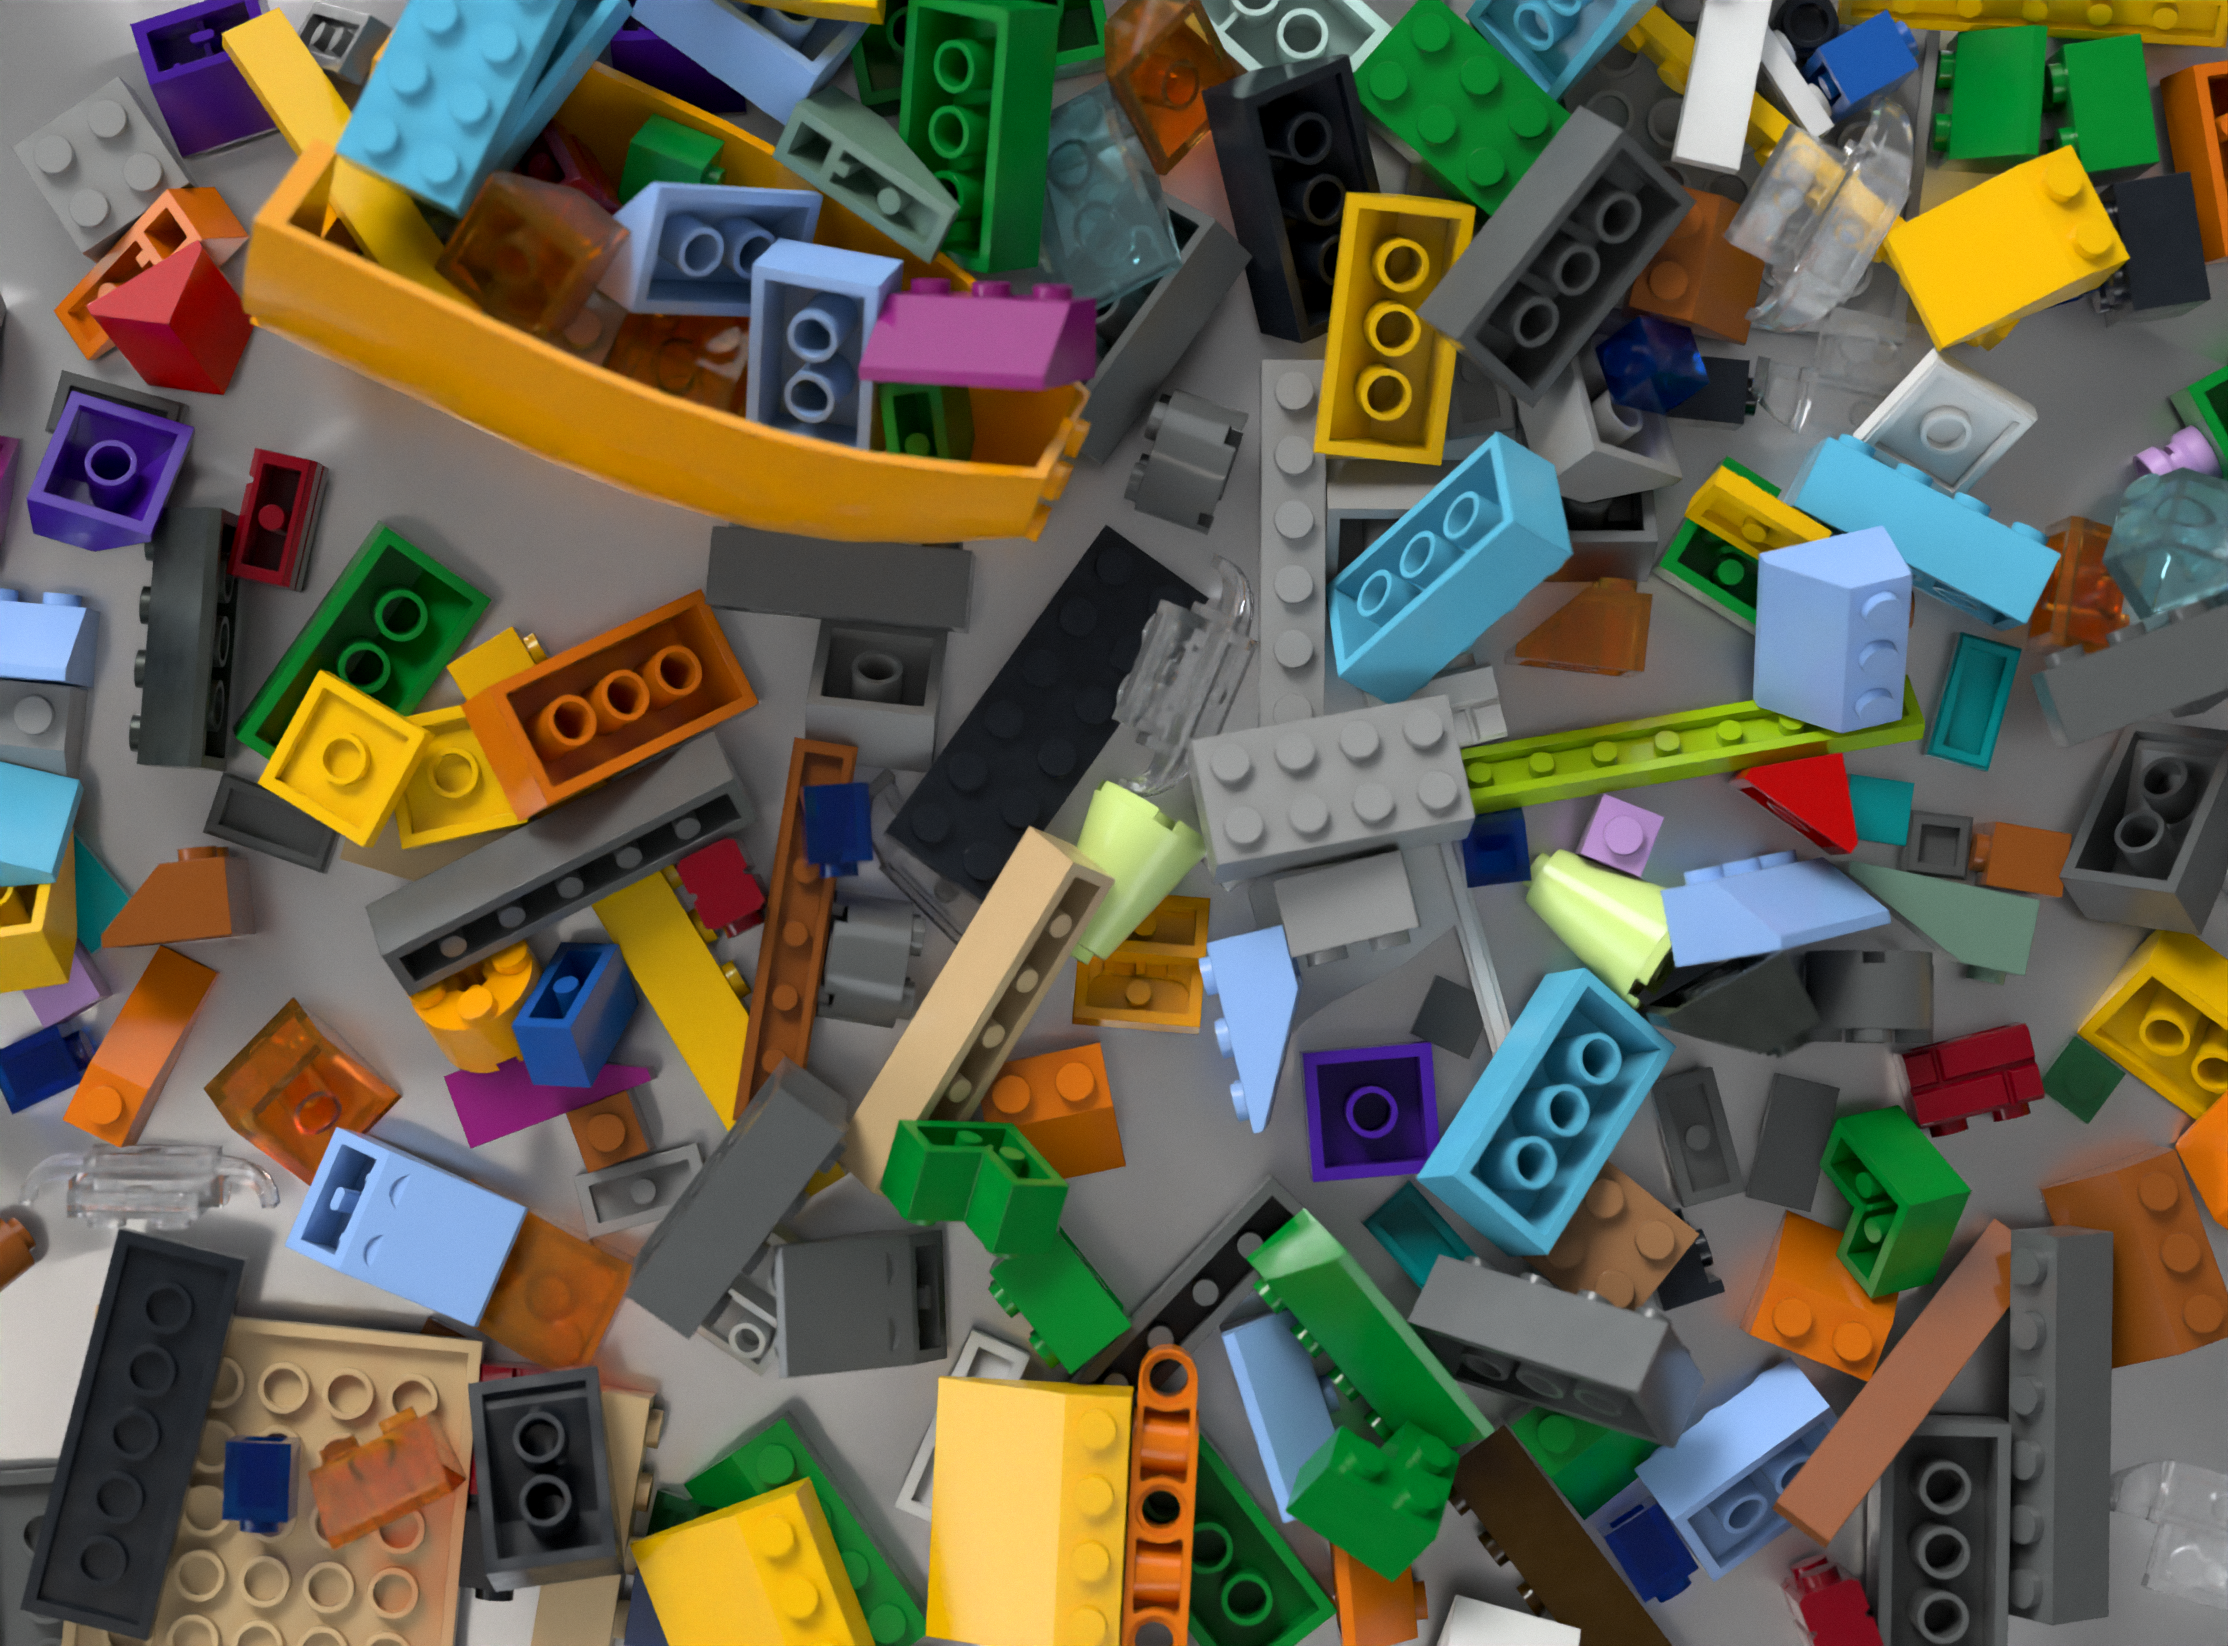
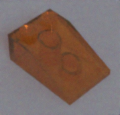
[468,1178,634,1372]

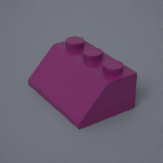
[859,278,1096,390]

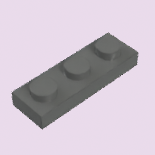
[297,1,392,85]

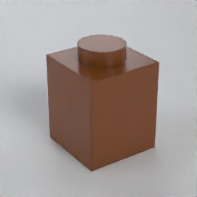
[1968,821,2072,898]
[566,1088,656,1174]

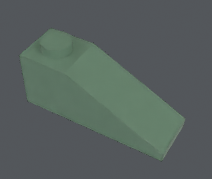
[772,85,961,264]
[1840,861,2041,985]

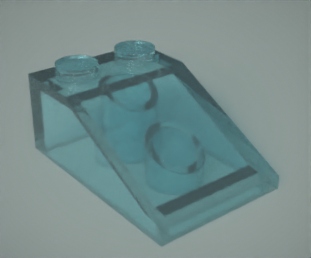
[1039,80,1183,310]

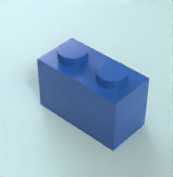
[1799,10,1919,125]
[512,942,639,1088]

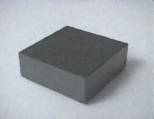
[1900,810,1974,881]
[1409,975,1484,1059]

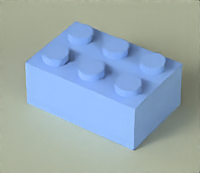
[746,238,903,453]

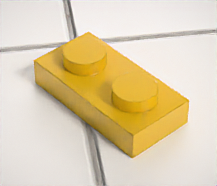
[1684,465,1832,560]

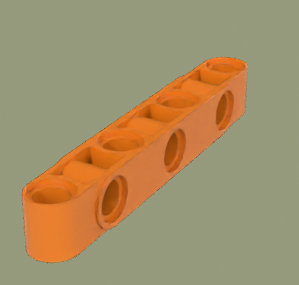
[1121,1343,1199,1646]

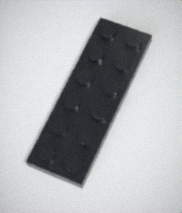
[883,525,1209,905]
[20,1227,249,1641]

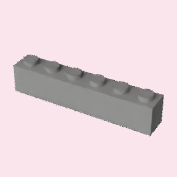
[1258,359,1326,728]

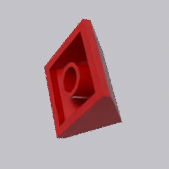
[87,240,255,395]
[1727,752,1858,855]

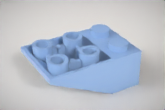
[1199,923,1303,1134]
[285,1127,529,1327]

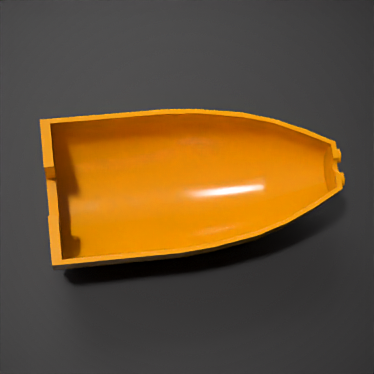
[243,27,1092,544]

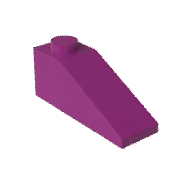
[443,1056,658,1148]

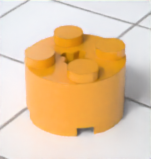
[406,939,544,1073]

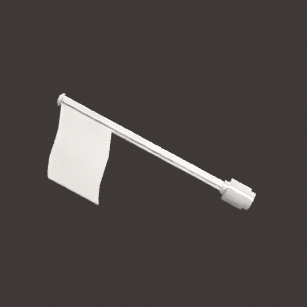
[1247,840,1563,1291]

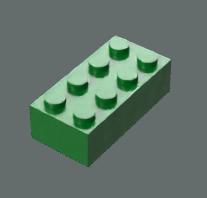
[898,0,1060,274]
[1353,0,1571,227]
[1126,1425,1338,1646]

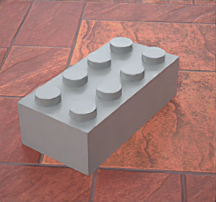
[1187,694,1475,885]

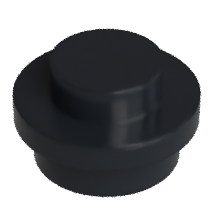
[1774,0,1839,59]

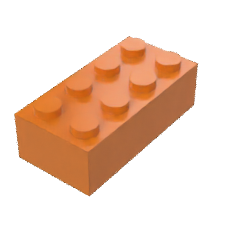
[460,588,759,822]

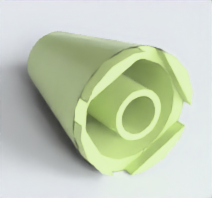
[1070,779,1206,965]
[1522,849,1676,1013]

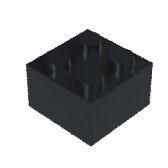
[2091,171,2211,328]

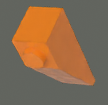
[53,187,249,360]
[62,945,220,1148]

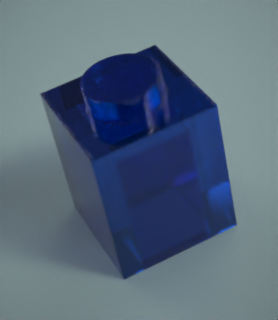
[1594,315,1710,415]
[798,782,873,879]
[1460,807,1532,888]
[0,1022,95,1115]
[222,1435,301,1533]
[1597,1495,1699,1603]

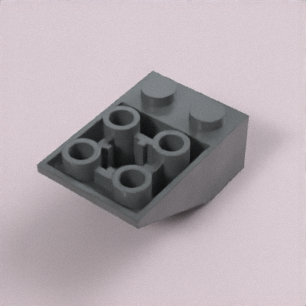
[771,1230,947,1378]

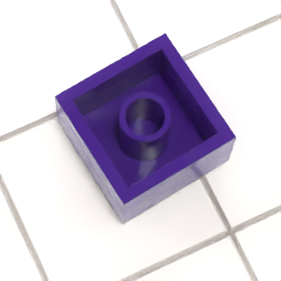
[1299,1041,1440,1182]

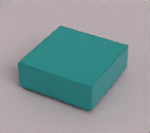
[1847,774,1914,846]

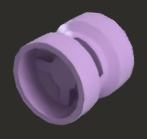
[2133,425,2222,511]

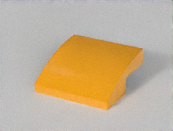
[1072,895,1210,1035]

